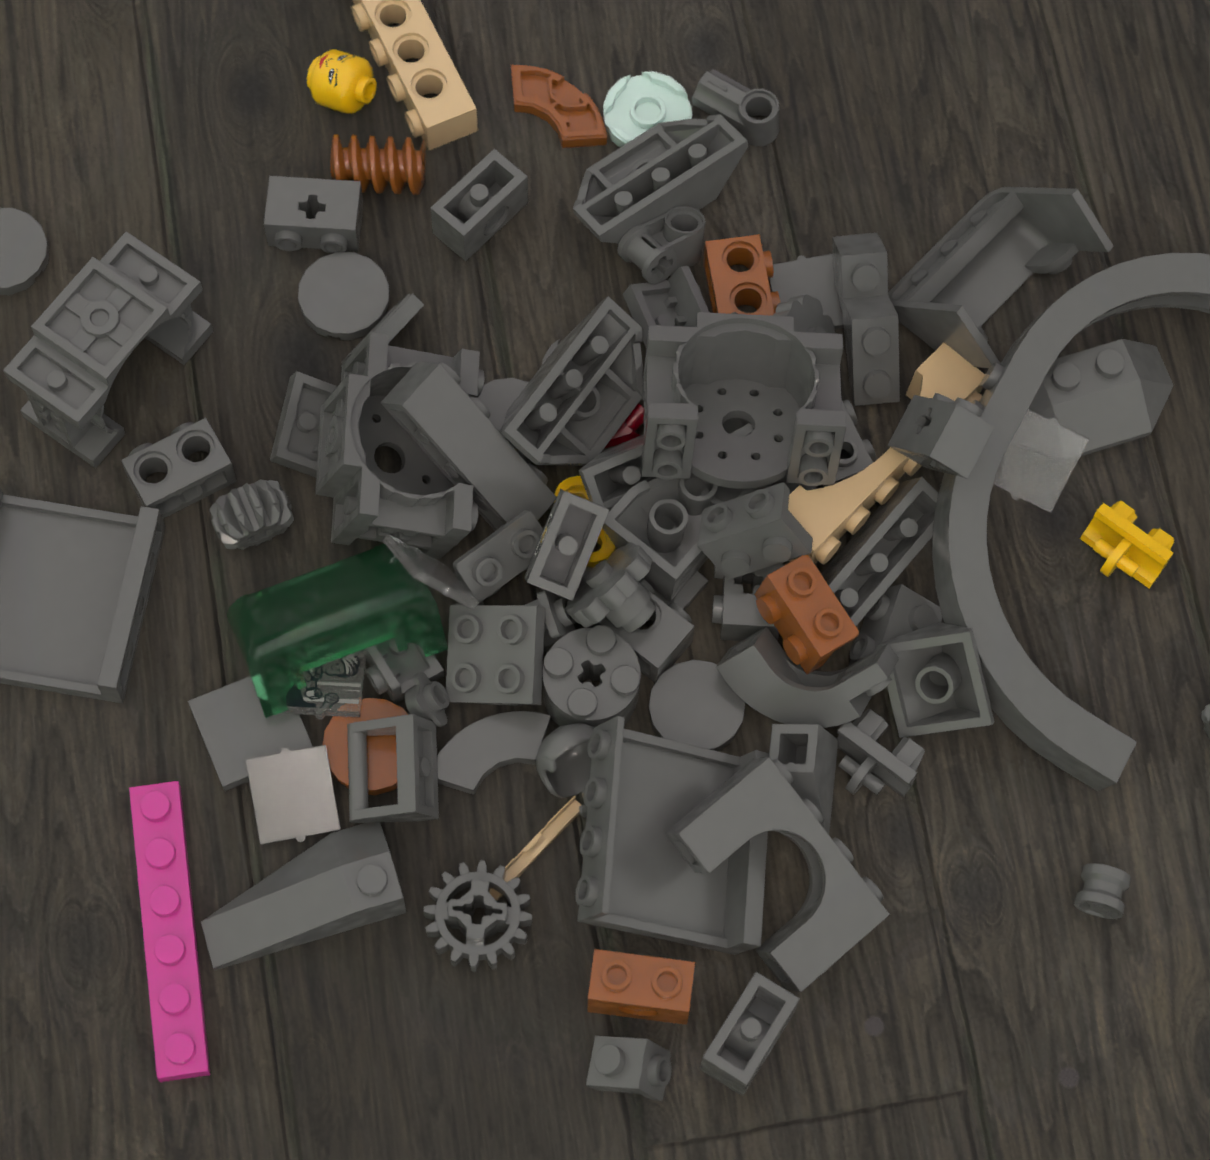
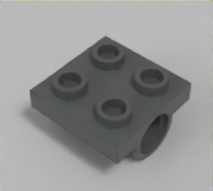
[446,605,545,706]

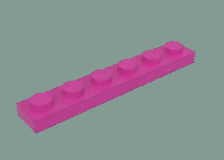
[129,781,210,1082]

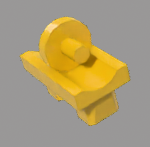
[1080,501,1174,588]

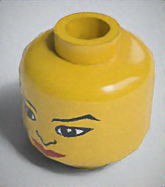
[307,49,377,114]

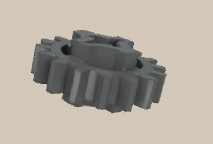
[424,860,532,972]

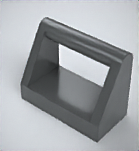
[347,714,439,823]

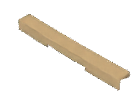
[490,795,581,901]

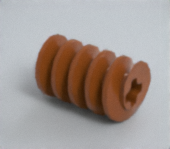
[331,134,426,195]

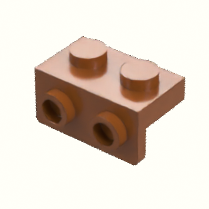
[754,555,859,675]

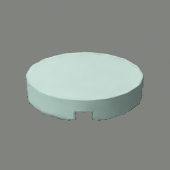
[603,71,692,148]

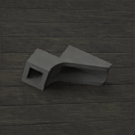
[832,233,900,406]

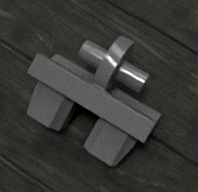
[837,709,925,798]

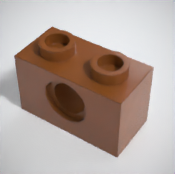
[587,949,695,1025]

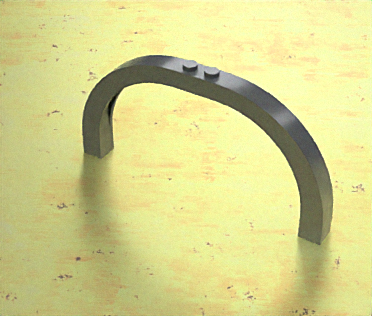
[932,253,1210,791]

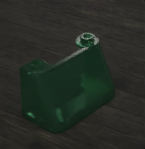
[227,544,448,718]

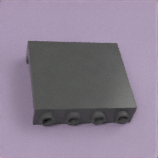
[0,488,166,704]
[575,716,769,955]

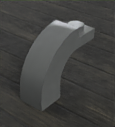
[716,626,899,728]

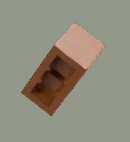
[703,234,780,316]

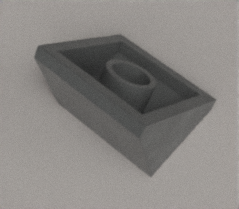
[877,622,995,738]

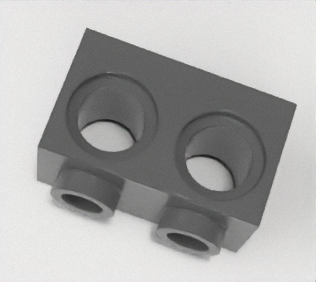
[121,418,237,519]

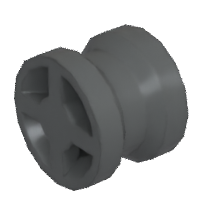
[1074,863,1131,919]

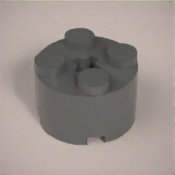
[543,625,641,727]

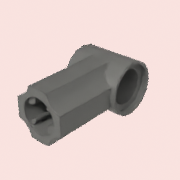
[692,69,779,146]

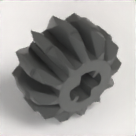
[209,479,294,550]

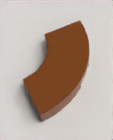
[511,65,607,148]

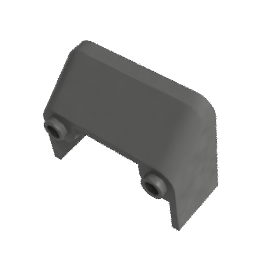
[888,187,1114,368]

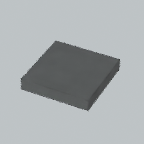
[188,665,313,792]

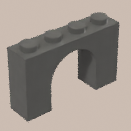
[665,757,890,992]

